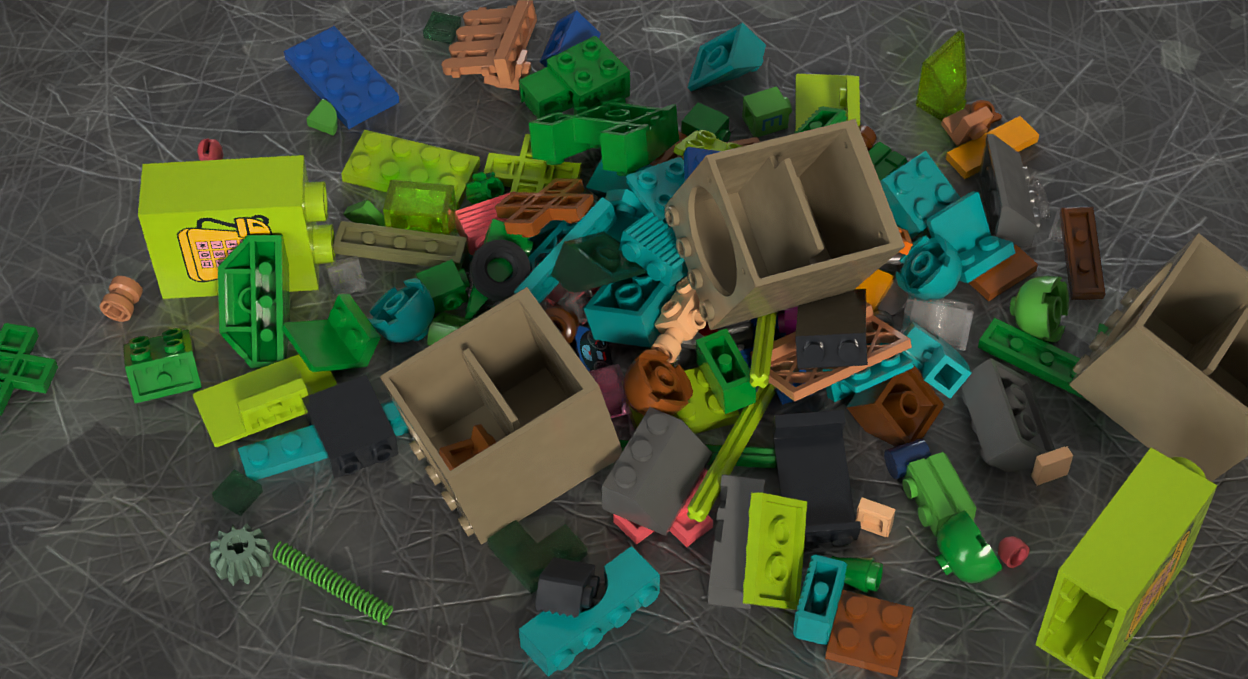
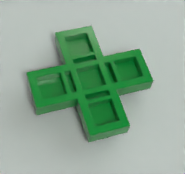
[0,323,58,415]

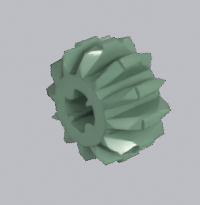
[209,523,271,586]

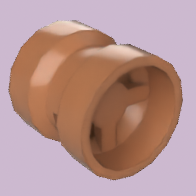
[99,276,143,322]

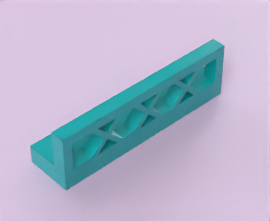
[508,197,618,304]

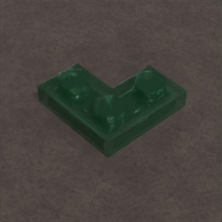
[487,520,588,594]

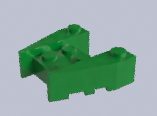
[529,98,679,176]

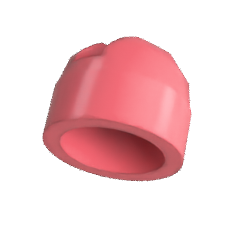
[197,138,224,161]
[998,536,1030,568]

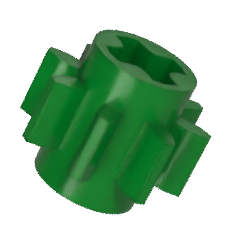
[465,172,504,205]

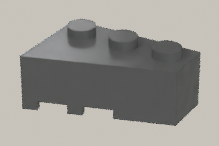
[708,475,765,609]

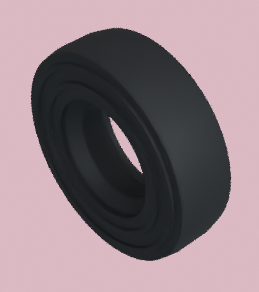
[470,240,530,300]

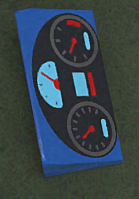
[574,326,617,390]

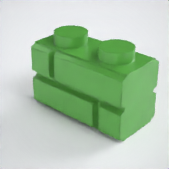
[902,452,977,537]

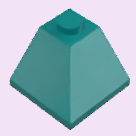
[687,23,766,92]

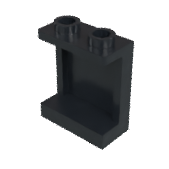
[302,374,399,478]

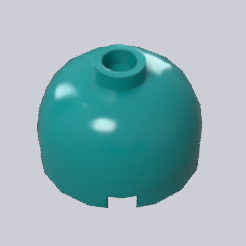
[896,234,962,301]
[368,278,435,343]

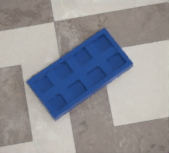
[284,26,399,129]

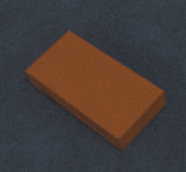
[969,244,1038,302]

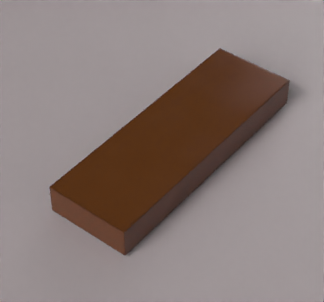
[1059,207,1106,300]

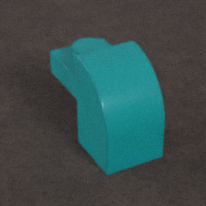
[901,322,972,399]

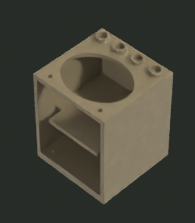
[665,119,905,330]
[1069,233,1248,482]
[380,287,623,545]

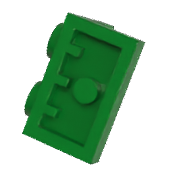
[547,36,630,115]
[282,294,381,372]
[123,328,202,404]

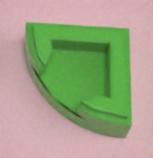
[306,99,338,136]
[343,200,388,227]

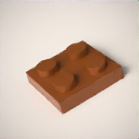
[825,590,914,677]

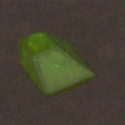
[916,30,967,121]

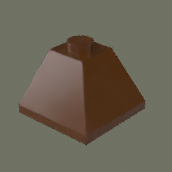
[846,364,944,447]

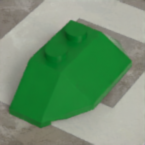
[218,235,290,368]

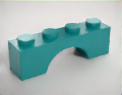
[519,546,660,677]

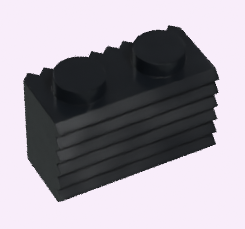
[535,557,600,618]

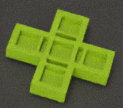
[484,133,581,193]

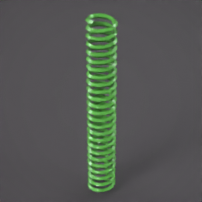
[272,541,393,626]

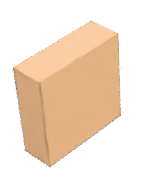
[1031,446,1073,486]
[856,497,896,537]

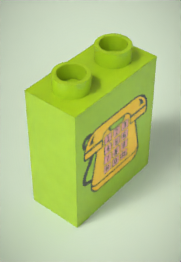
[138,155,336,299]
[1035,447,1218,679]

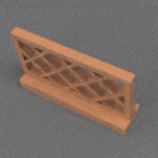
[750,302,912,401]

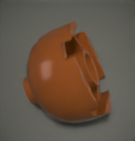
[623,349,693,416]

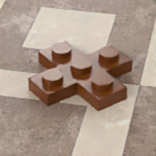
[495,178,595,238]

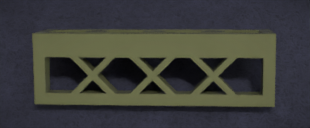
[333,221,470,270]

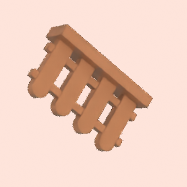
[441,0,537,85]

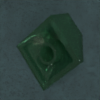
[551,231,647,293]

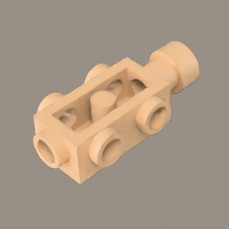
[651,276,707,363]

